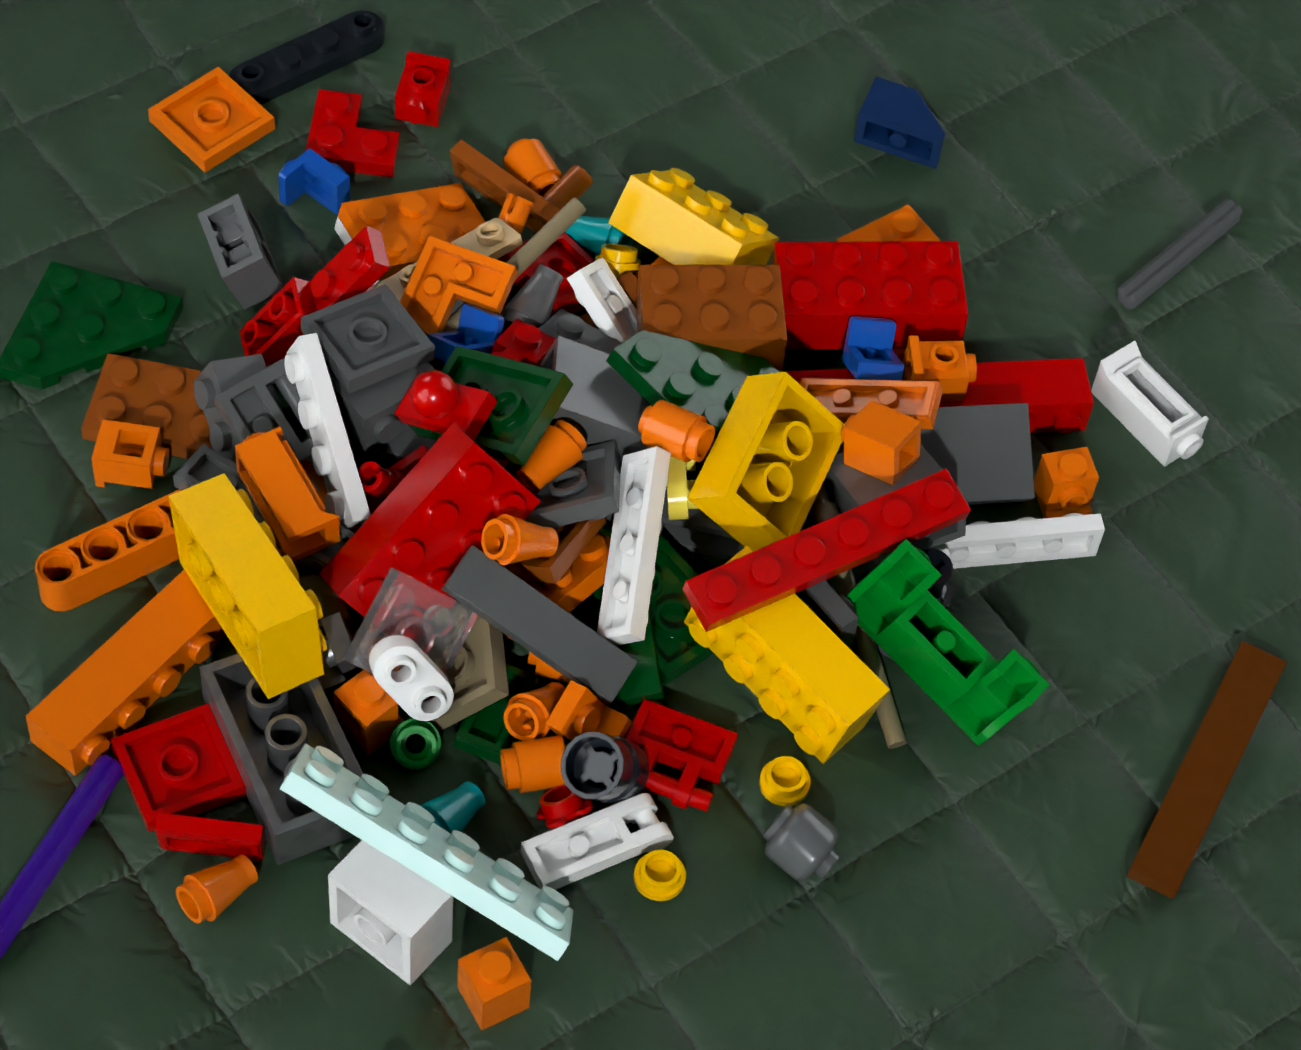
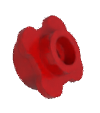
[536,784,593,829]

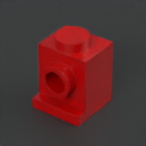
[395,51,451,127]

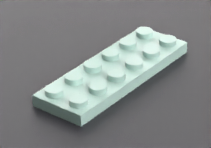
[280,743,574,961]

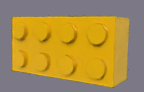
[169,473,327,699]
[684,546,890,764]

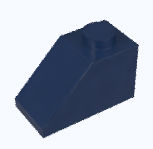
[854,77,945,169]

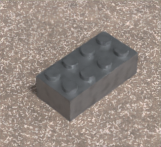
[200,653,363,865]

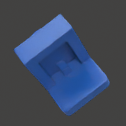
[278,148,350,215]
[427,304,504,367]
[842,316,905,380]

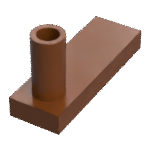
[449,139,593,234]

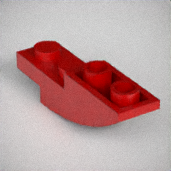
[239,226,390,366]

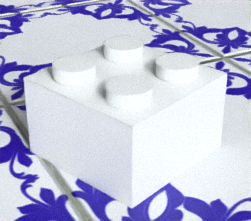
[328,840,453,986]

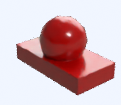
[394,370,498,441]

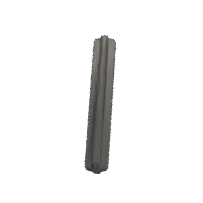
[1116,199,1242,310]

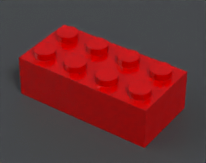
[771,241,968,350]
[319,423,541,642]

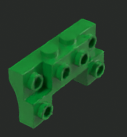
[846,539,1050,746]

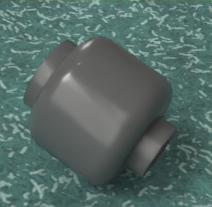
[762,803,841,881]

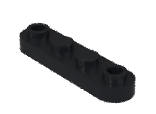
[229,11,384,105]

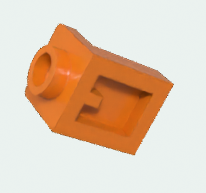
[545,680,631,744]

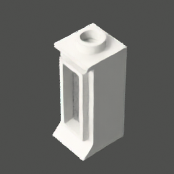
[1091,341,1209,467]

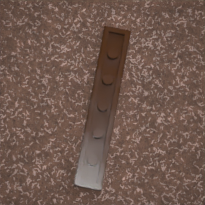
[1126,641,1287,900]

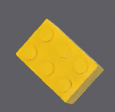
[608,168,779,265]
[687,372,844,552]

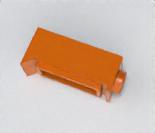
[235,426,340,562]

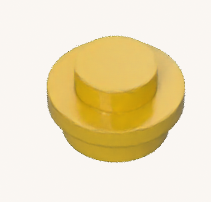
[595,244,641,277]
[759,756,811,806]
[634,850,686,901]

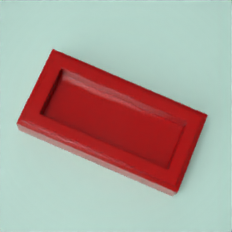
[155,812,267,861]

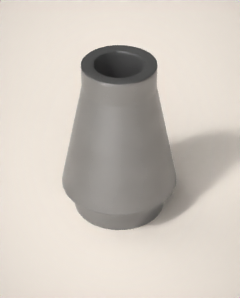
[504,264,564,328]

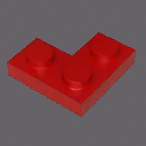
[305,89,400,177]

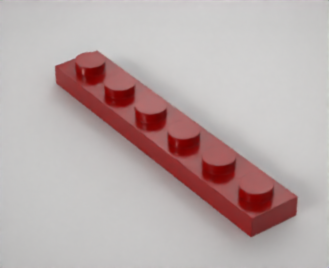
[682,468,971,632]

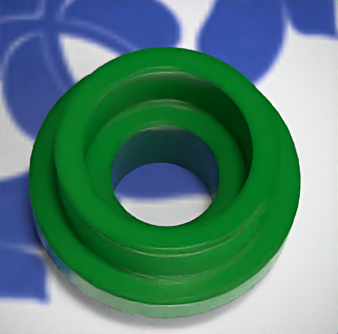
[390,718,441,769]

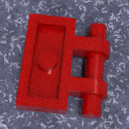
[626,699,738,812]

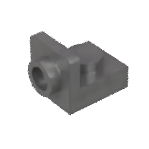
[317,612,364,693]

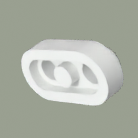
[369,635,454,721]

